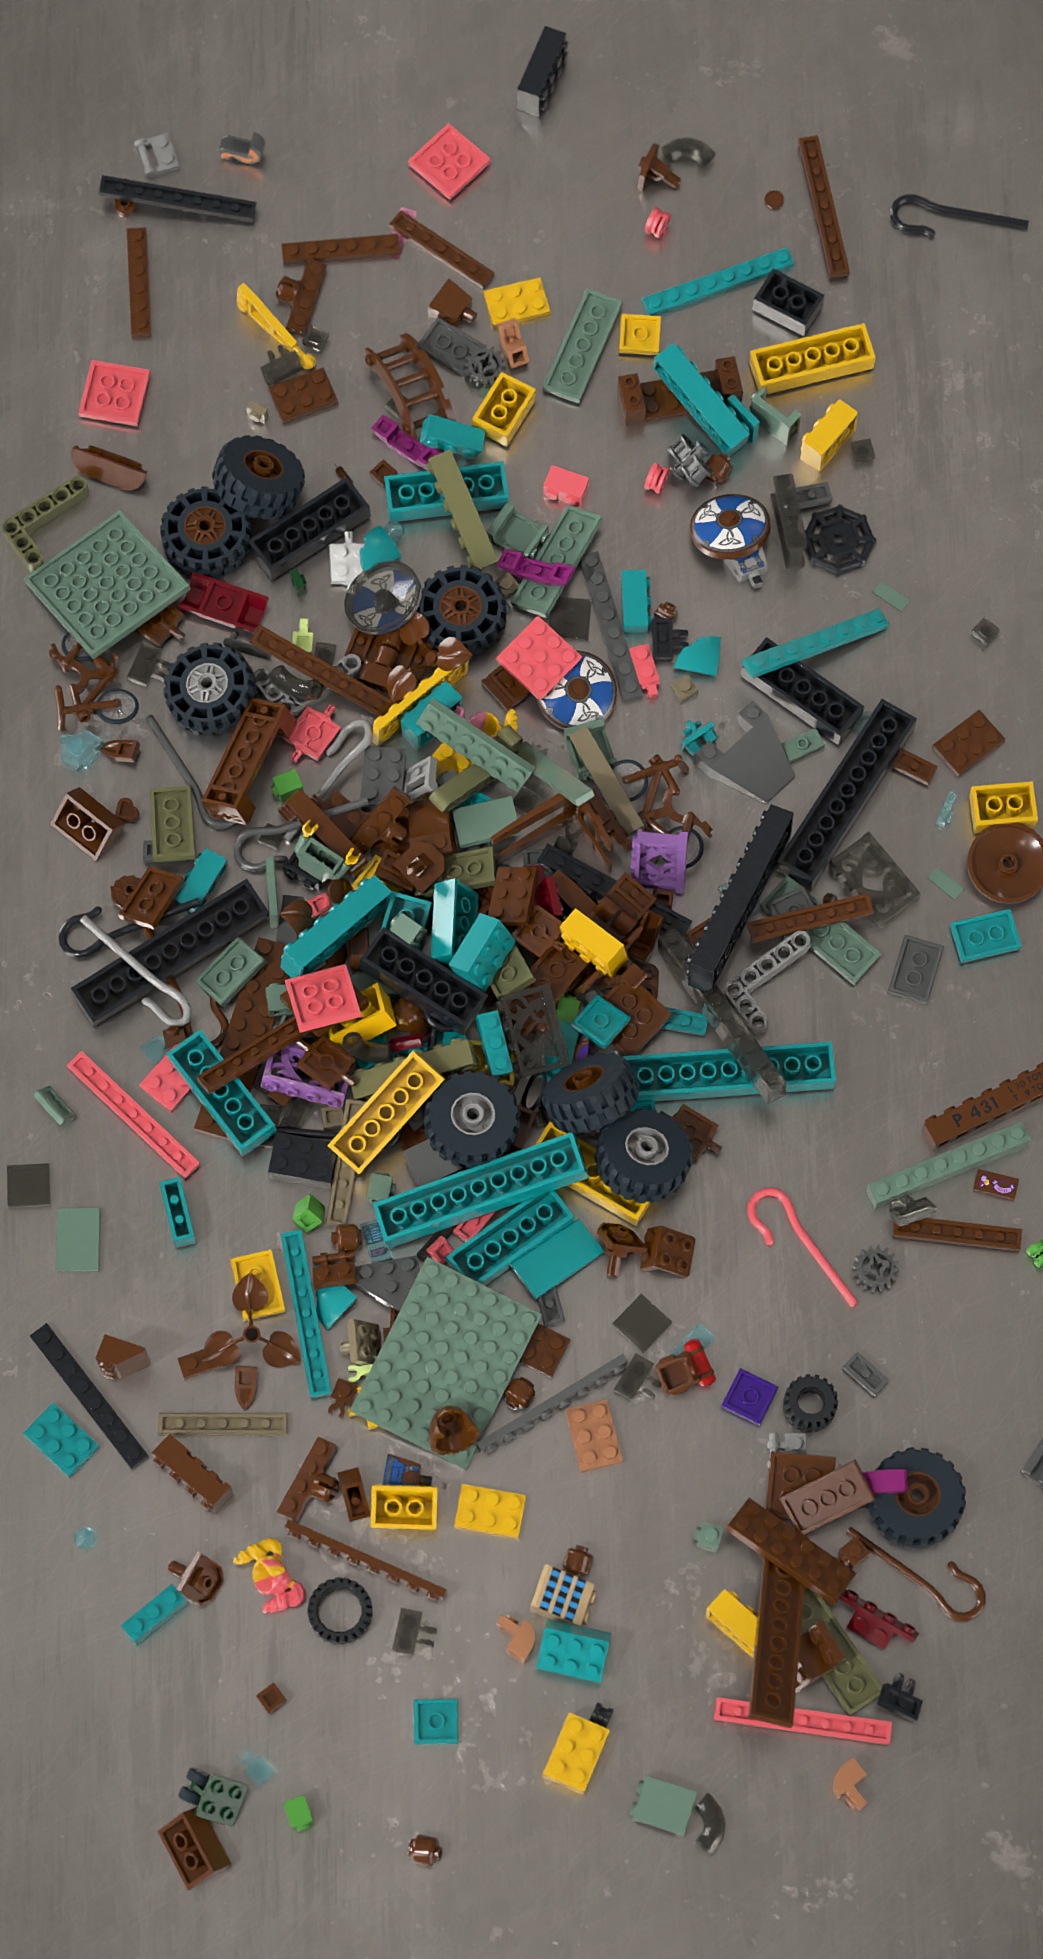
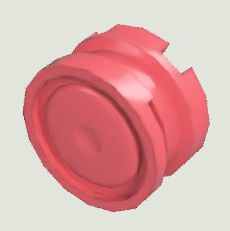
[645,207,671,239]
[644,462,670,494]

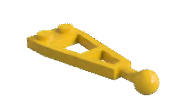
[237,283,316,369]

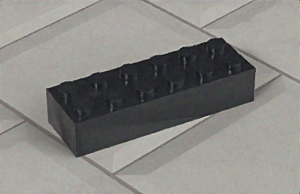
[248,477,371,580]
[741,637,865,745]
[358,927,488,1036]

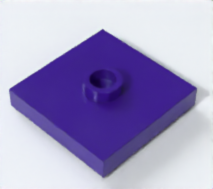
[721,1368,779,1426]

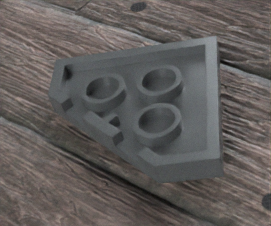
[356,1255,420,1312]

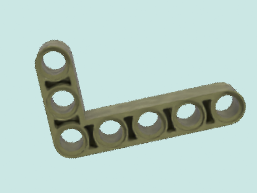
[2,476,89,572]
[429,724,523,814]

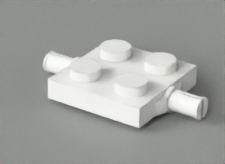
[329,531,371,597]

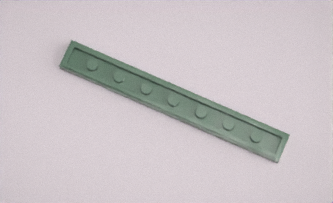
[517,741,595,806]

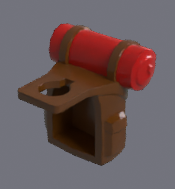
[655,1339,716,1395]

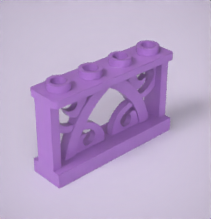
[631,829,688,894]
[260,1041,355,1108]

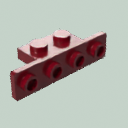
[524,865,563,919]
[839,1589,919,1649]

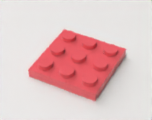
[408,123,491,200]
[79,360,150,427]
[496,616,582,701]
[285,964,361,1033]

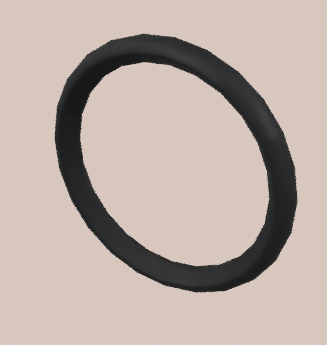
[522,1070,547,1110]

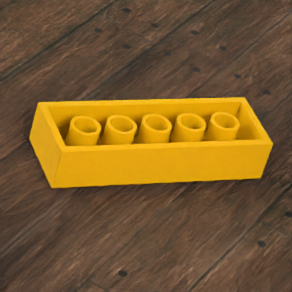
[749,323,876,395]
[328,1050,446,1174]
[535,1122,651,1227]

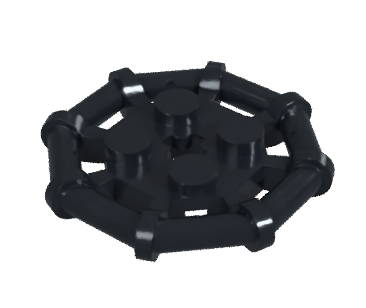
[801,504,877,575]

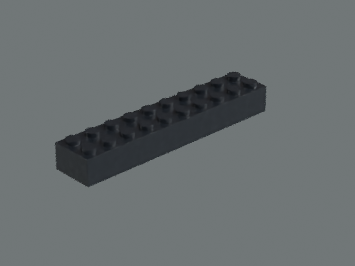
[775,699,917,890]
[686,804,794,994]
[71,879,269,1027]

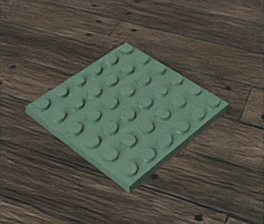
[23,510,191,659]

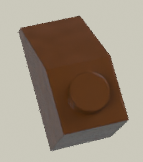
[337,1467,371,1522]

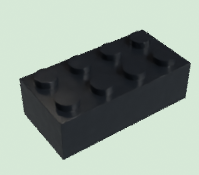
[517,26,569,117]

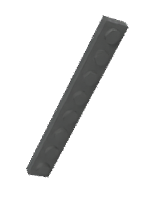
[580,551,643,702]
[477,1354,628,1454]

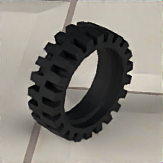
[308,1577,373,1644]

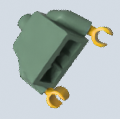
[294,820,361,882]

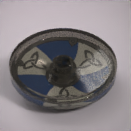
[344,561,422,635]

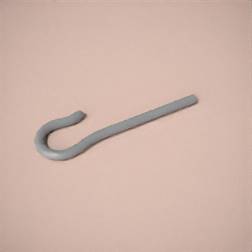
[284,718,373,842]
[80,915,192,1027]

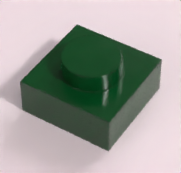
[290,568,307,596]

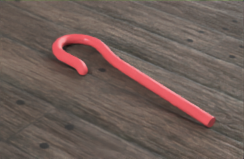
[747,1188,858,1307]

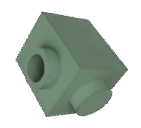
[367,1172,396,1204]
[694,1522,724,1553]

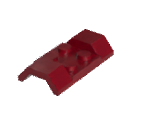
[178,573,269,633]

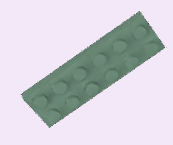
[542,288,623,404]
[511,505,603,618]
[416,698,536,792]
[760,875,882,985]

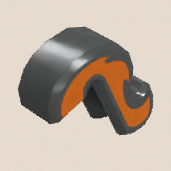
[218,132,265,164]

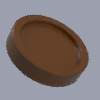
[764,190,784,209]

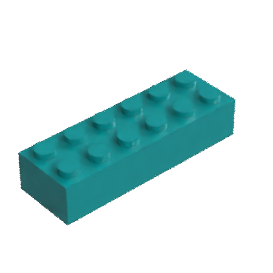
[652,343,750,457]
[384,461,509,523]
[280,875,392,978]
[166,1029,277,1157]
[446,1190,574,1286]

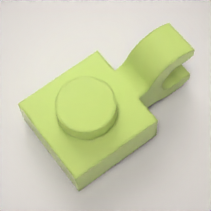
[292,618,314,654]
[348,1364,373,1383]

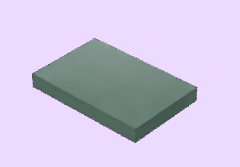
[452,796,521,848]
[265,856,279,929]
[195,936,267,1007]
[56,1208,100,1272]

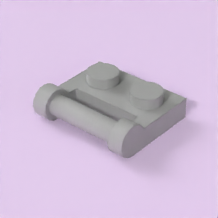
[134,132,180,178]
[403,756,438,805]

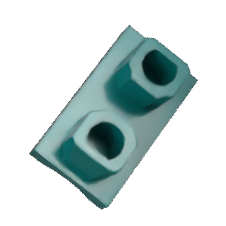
[680,720,718,756]

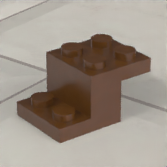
[796,1620,845,1693]

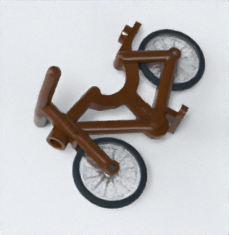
[49,632,139,730]
[611,754,713,868]

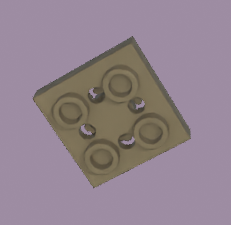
[340,1319,381,1365]

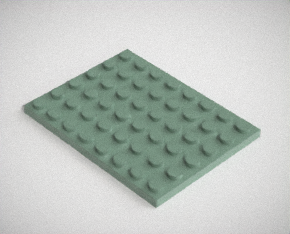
[350,1257,542,1469]

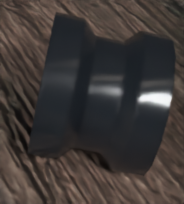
[589,1702,614,1728]

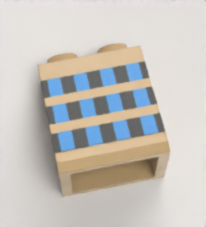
[531,1564,597,1626]

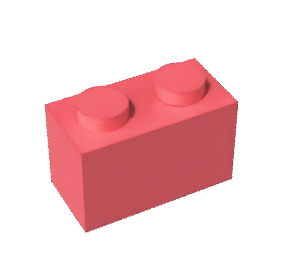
[543,465,589,507]

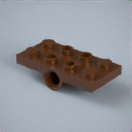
[344,626,435,683]
[587,872,657,942]

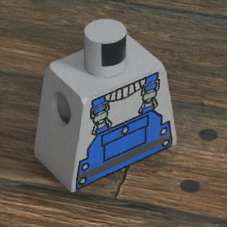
[724,547,767,588]

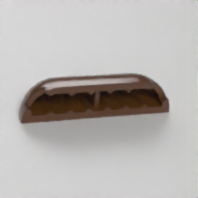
[71,445,147,490]

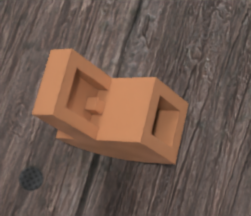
[497,318,529,368]
[497,1615,535,1664]
[833,1757,867,1811]

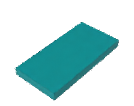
[511,1219,604,1300]

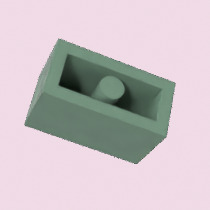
[390,913,429,947]

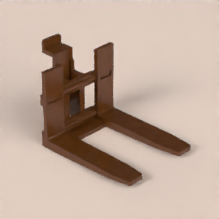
[491,788,645,873]
[506,870,648,998]

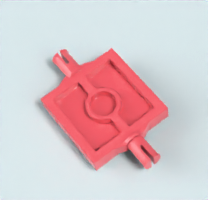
[284,704,341,763]

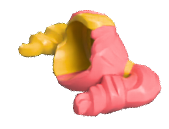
[233,1538,306,1613]

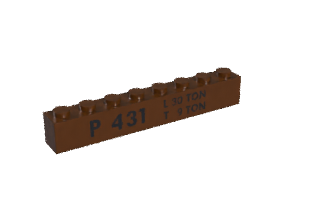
[922,1062,1043,1151]

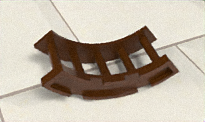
[365,333,456,439]

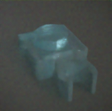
[935,791,957,829]
[236,1748,275,1787]

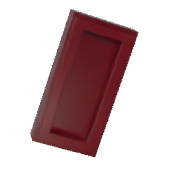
[384,1033,430,1053]

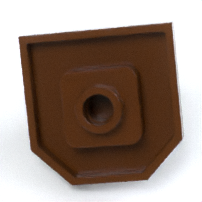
[637,143,681,191]
[393,842,444,894]
[596,1222,648,1277]
[167,1551,223,1606]

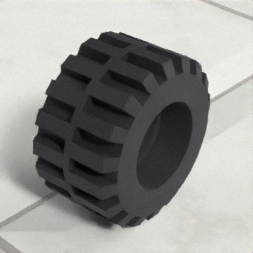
[783,1374,838,1432]

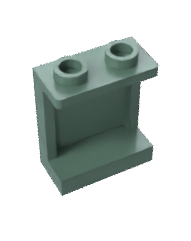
[749,387,801,445]
[486,502,550,559]
[564,718,617,780]
[630,1776,697,1837]

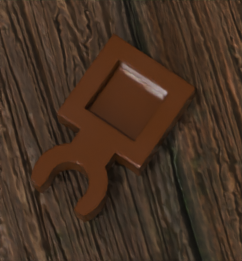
[328,1378,358,1419]

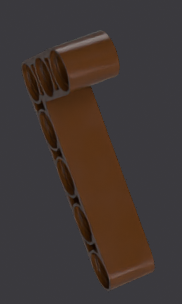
[277,789,369,877]

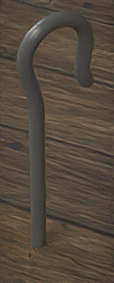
[146,715,236,829]
[233,797,370,872]

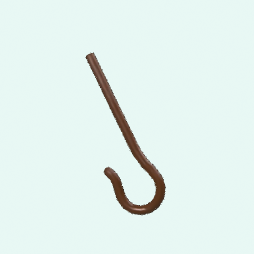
[143,927,229,1048]
[846,1526,986,1621]

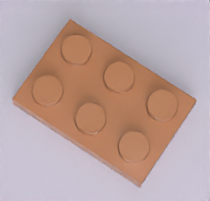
[565,1399,623,1473]

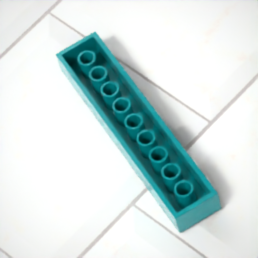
[623,1041,836,1102]
[373,1132,589,1248]

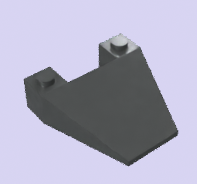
[694,700,795,804]

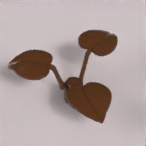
[387,611,473,703]
[280,878,354,967]
[201,1273,300,1367]

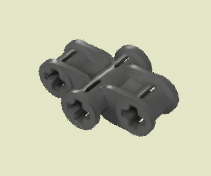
[668,434,712,487]

